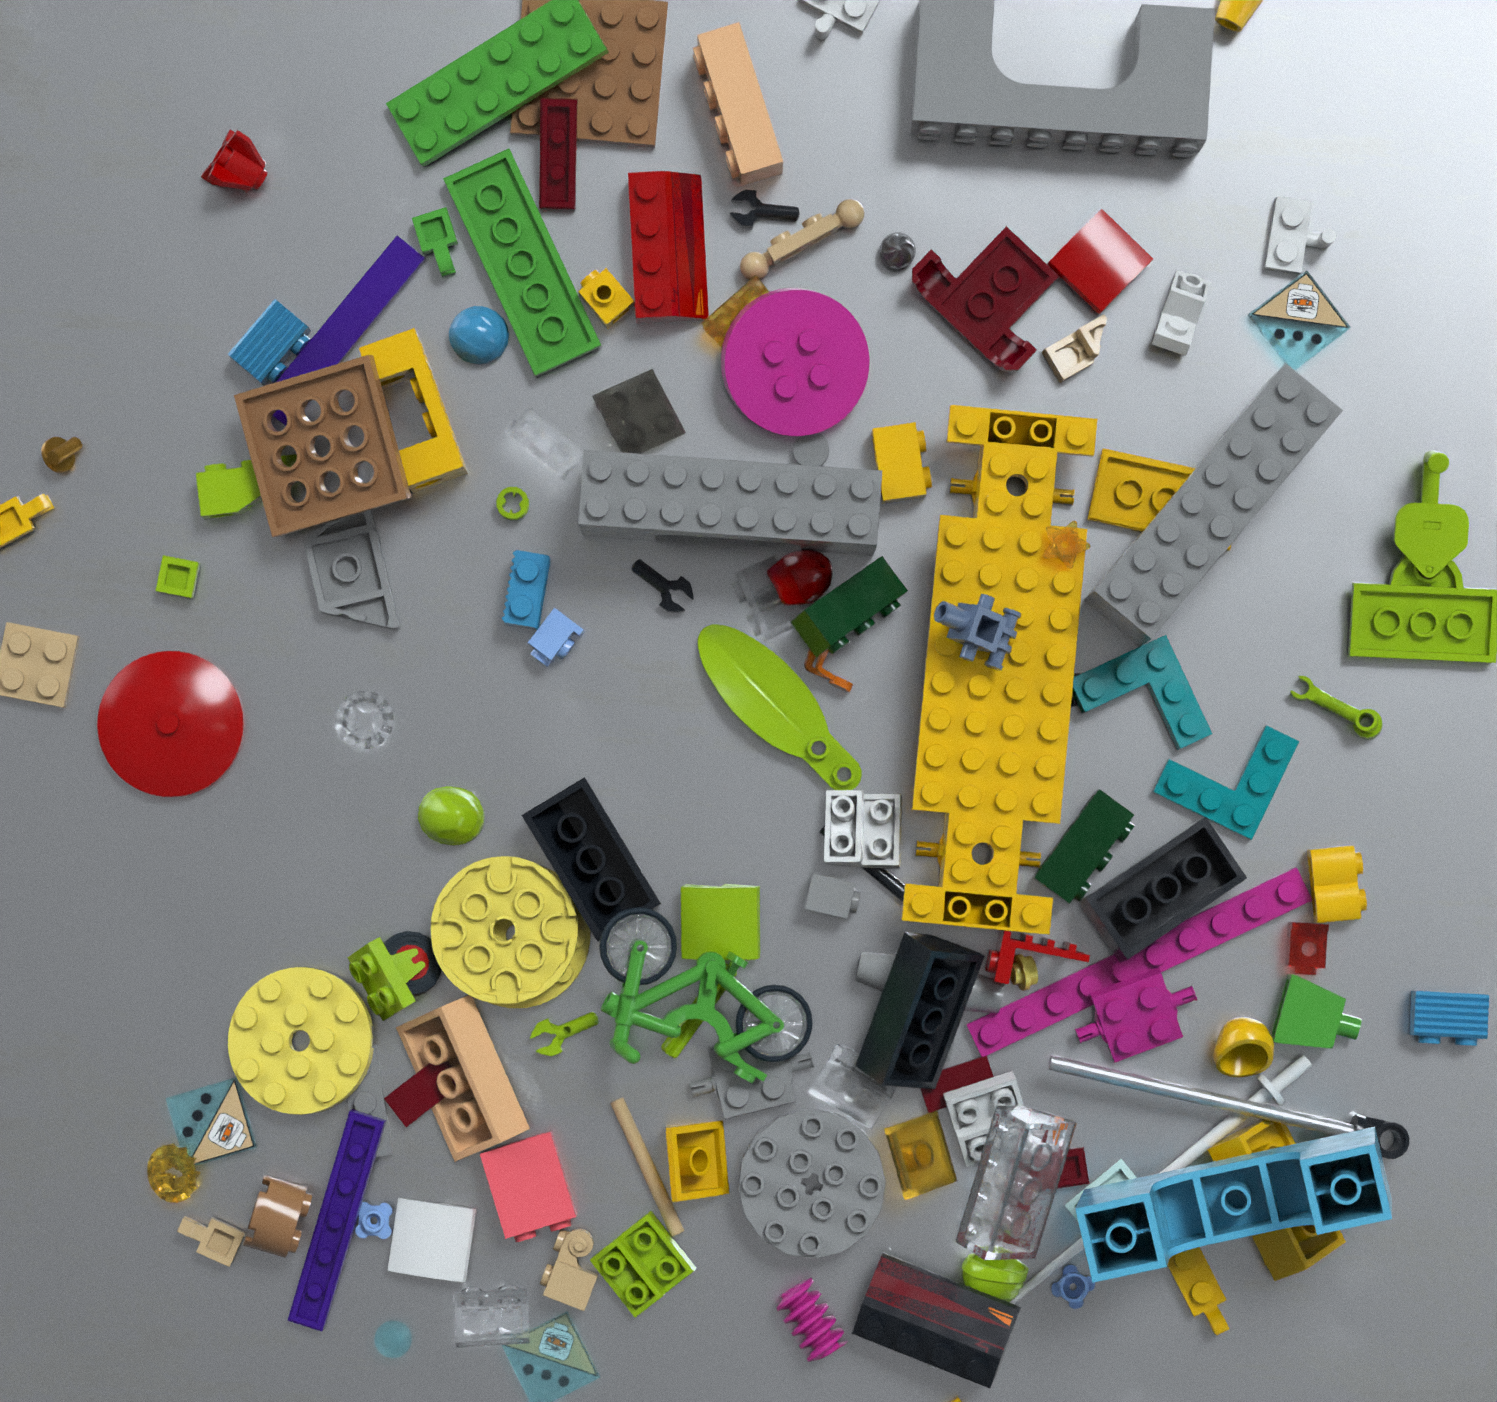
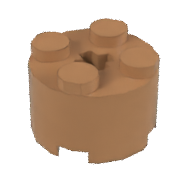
[243,1174,313,1258]

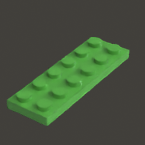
[386,0,609,167]
[443,148,602,377]

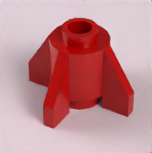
[201,129,268,193]

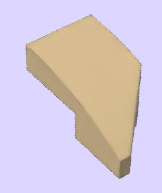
[1042,314,1107,383]

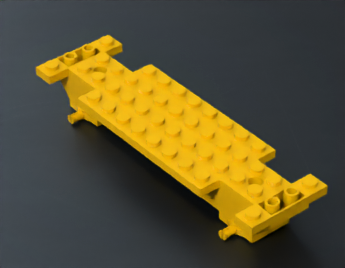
[901,405,1098,935]

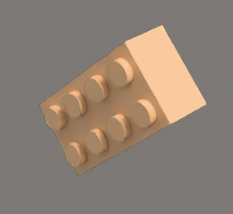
[693,22,783,186]

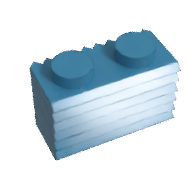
[228,299,311,386]
[501,550,551,630]
[1409,991,1490,1046]

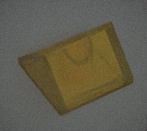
[882,1111,957,1200]

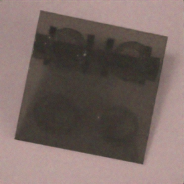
[592,369,686,454]

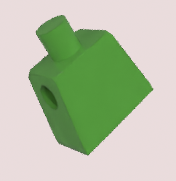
[1271,974,1362,1049]

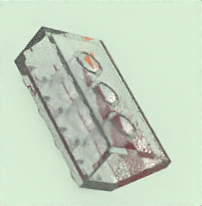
[955,1106,1077,1260]

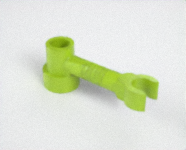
[1290,676,1383,740]

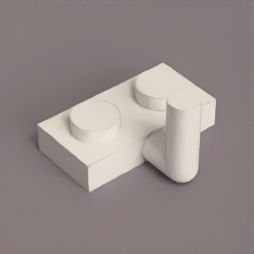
[798,0,880,39]
[1264,196,1336,275]

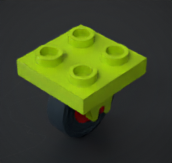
[347,931,441,1021]

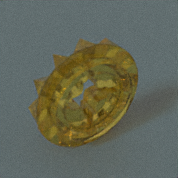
[147,1143,201,1203]

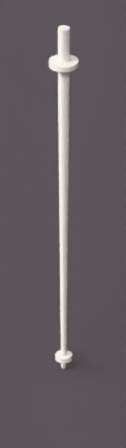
[929,1055,1313,1368]

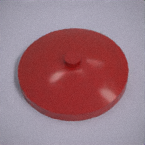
[97,651,245,797]

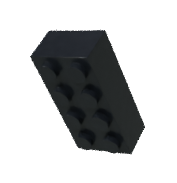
[1079,817,1247,963]

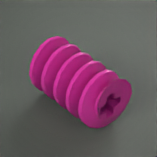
[776,1277,848,1362]

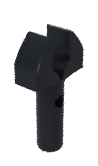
[730,189,800,229]
[631,559,694,613]

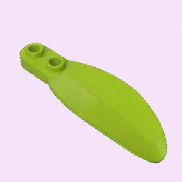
[698,624,862,790]

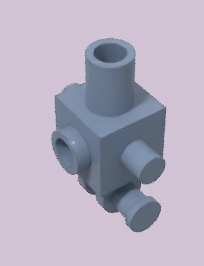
[934,594,1021,671]

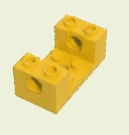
[359,328,468,493]

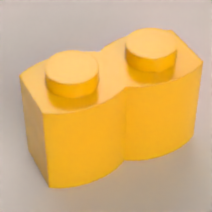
[1307,845,1367,923]

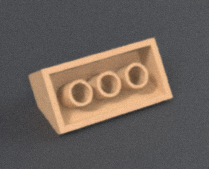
[396,995,530,1162]

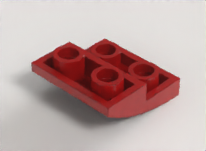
[1047,209,1153,314]

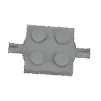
[689,1032,814,1120]

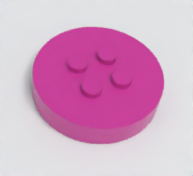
[721,288,870,436]

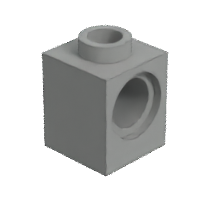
[804,873,861,919]

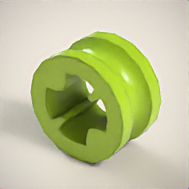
[496,487,529,520]

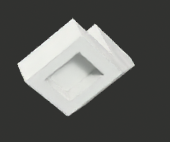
[1152,270,1211,356]

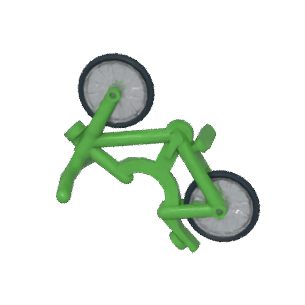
[599,907,813,1084]

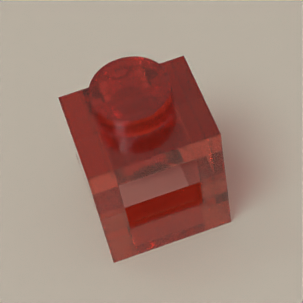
[1285,922,1329,975]

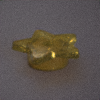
[1043,521,1091,569]

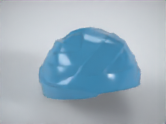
[449,306,509,365]

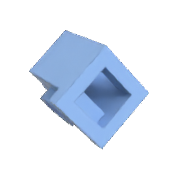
[528,608,585,667]

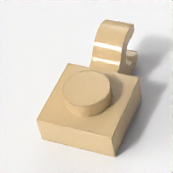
[177,1216,246,1267]

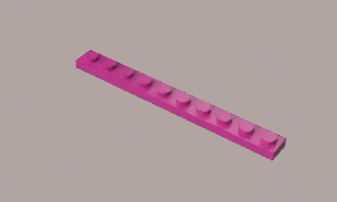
[966,867,1312,1057]

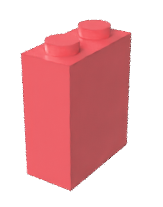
[480,1130,577,1243]

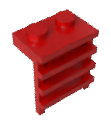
[985,930,1090,984]

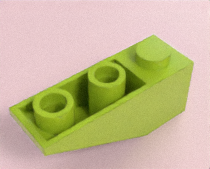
[196,454,297,520]

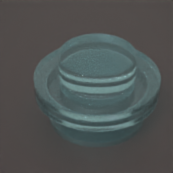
[375,1320,412,1358]

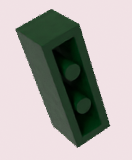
[790,556,908,657]
[1032,789,1135,904]

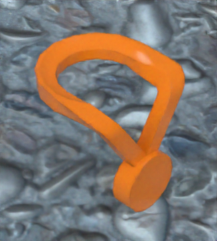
[804,648,853,692]

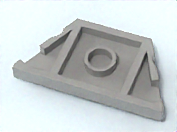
[303,510,400,629]

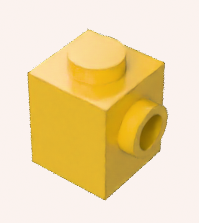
[578,268,635,329]

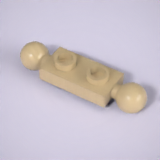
[740,199,864,281]

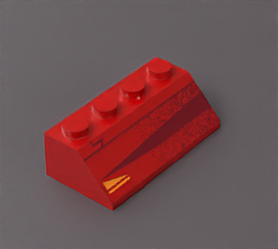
[628,171,709,324]

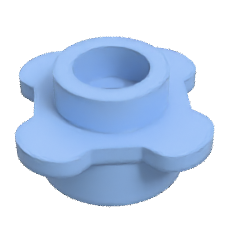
[355,1202,393,1239]
[1051,1265,1095,1309]

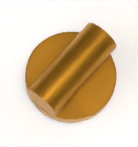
[41,437,82,473]

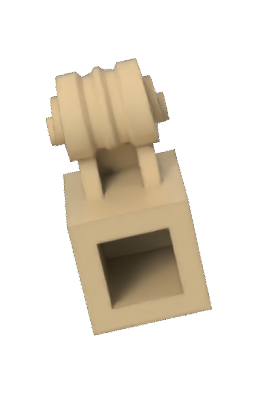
[540,1228,599,1311]

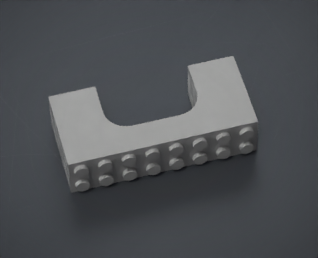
[910,0,1215,157]
[1084,363,1343,647]
[578,450,882,556]

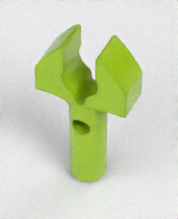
[530,1012,599,1056]

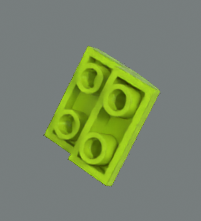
[681,884,760,960]
[590,1211,696,1317]

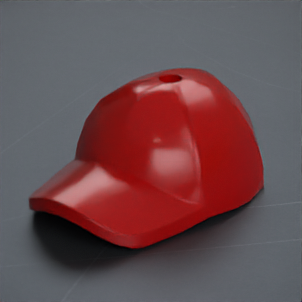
[767,550,833,606]

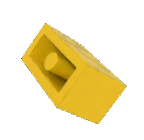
[871,422,932,504]

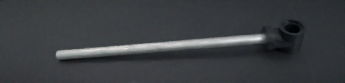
[1048,1055,1409,1159]

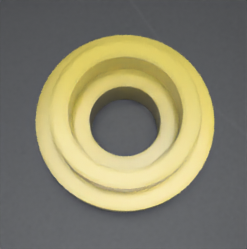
[1010,954,1038,991]

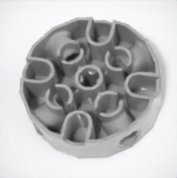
[738,1108,886,1259]

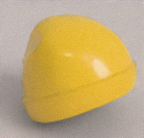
[1213,1017,1274,1077]

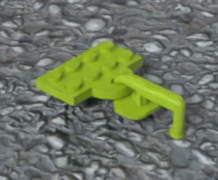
[1348,450,1497,663]

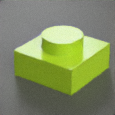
[155,555,200,599]

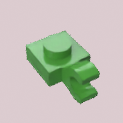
[412,207,458,277]

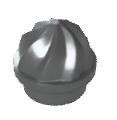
[879,232,916,269]

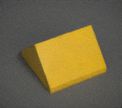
[666,1121,729,1202]

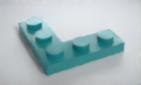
[1072,635,1213,750]
[1152,725,1300,840]

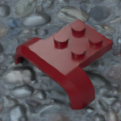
[912,226,1059,371]

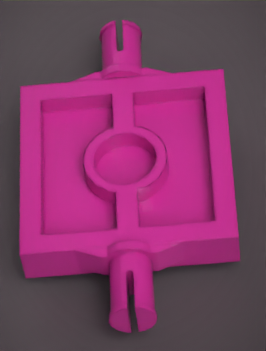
[1075,968,1197,1063]

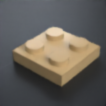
[0,622,80,708]

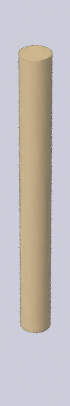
[610,1097,685,1237]

